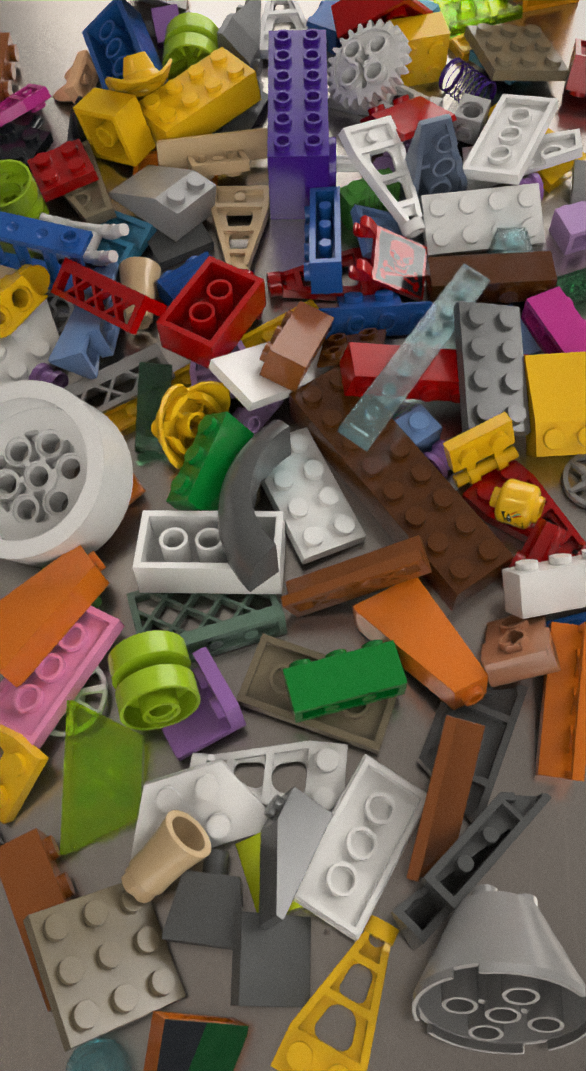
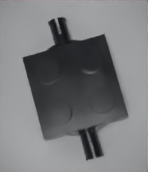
[0,115,54,172]

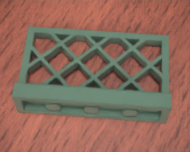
[126,590,287,663]

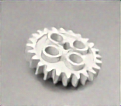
[327,19,412,113]

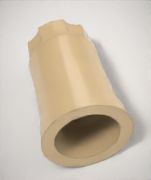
[118,257,161,330]
[121,810,211,903]

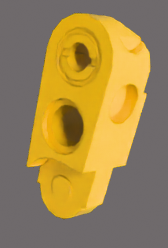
[0,264,50,338]

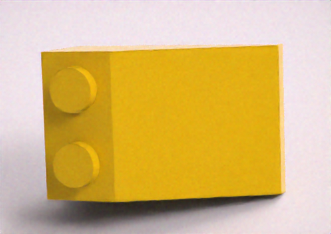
[524,352,586,457]

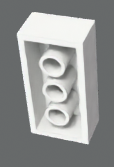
[132,510,286,594]

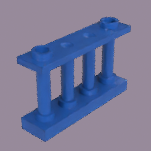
[0,211,93,292]

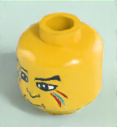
[490,479,546,529]

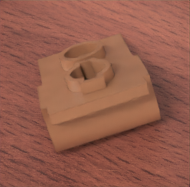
[481,615,561,687]

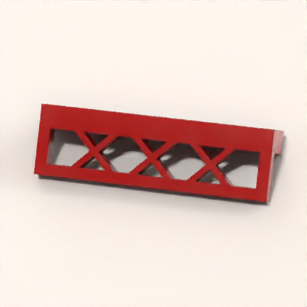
[51,257,167,336]

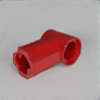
[509,517,567,568]

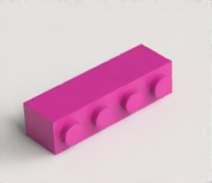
[521,286,586,354]

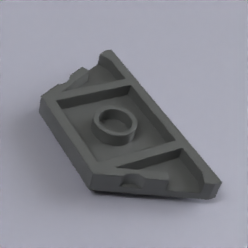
[418,685,528,823]

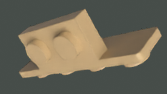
[156,127,268,180]

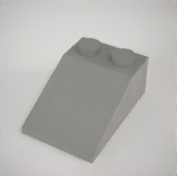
[109,165,217,242]

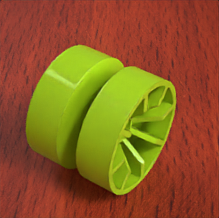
[162,12,219,81]
[107,630,201,730]

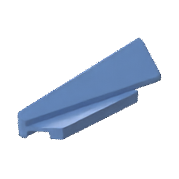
[48,262,120,380]

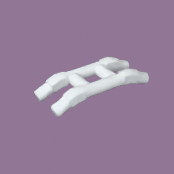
[28,213,129,266]

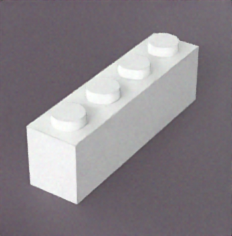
[502,549,586,619]

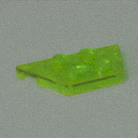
[433,0,523,36]
[60,700,145,855]

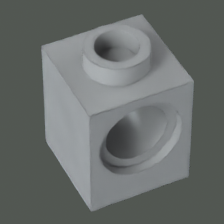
[453,93,491,145]

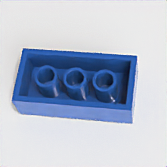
[82,0,168,101]

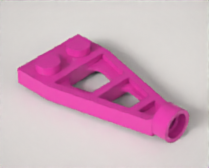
[0,83,51,127]

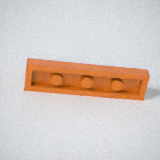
[535,622,586,782]

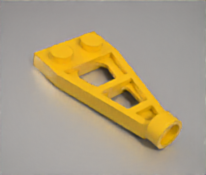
[0,724,49,824]
[270,915,400,1071]

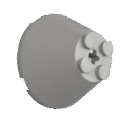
[412,884,586,1055]

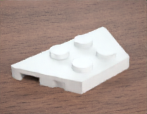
[0,299,60,385]
[130,758,268,861]

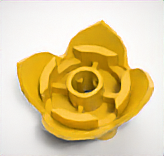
[151,381,231,469]

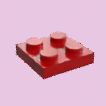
[27,138,99,202]

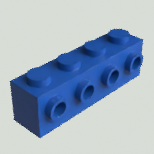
[304,186,343,294]

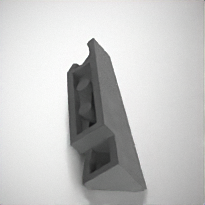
[391,792,552,950]

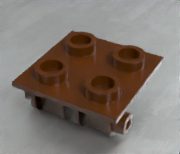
[317,328,386,368]

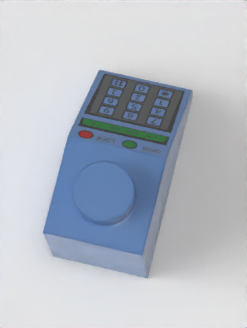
[384,400,443,453]

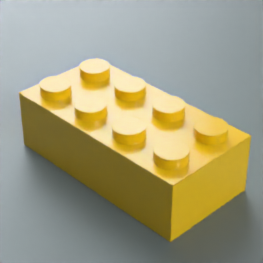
[139,47,262,144]

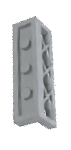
[63,343,175,414]

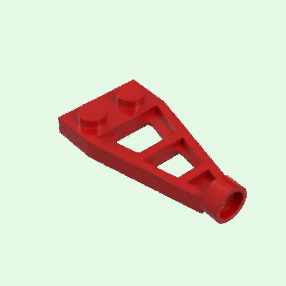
[266,247,388,301]
[462,459,586,556]

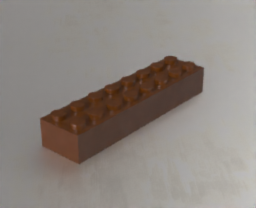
[289,365,514,611]

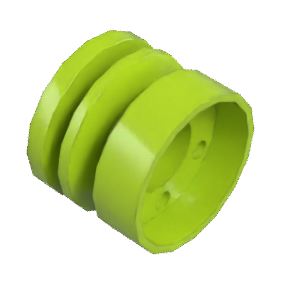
[0,159,49,220]

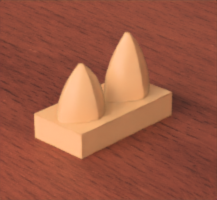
[53,50,99,104]

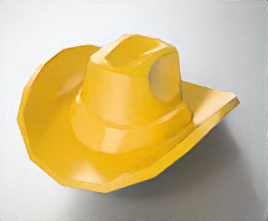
[105,51,172,100]

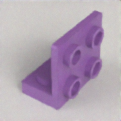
[161,646,246,761]

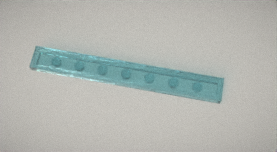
[337,263,490,451]

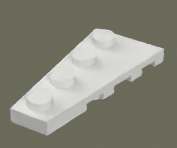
[463,128,583,190]

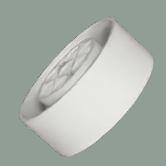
[0,380,133,567]

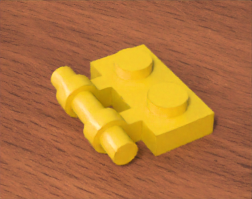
[443,412,519,488]

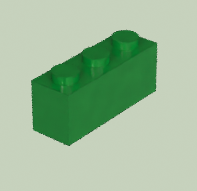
[166,411,254,511]
[283,640,408,723]

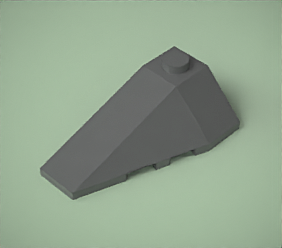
[217,0,263,76]

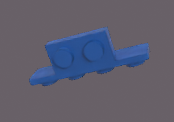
[318,289,434,339]

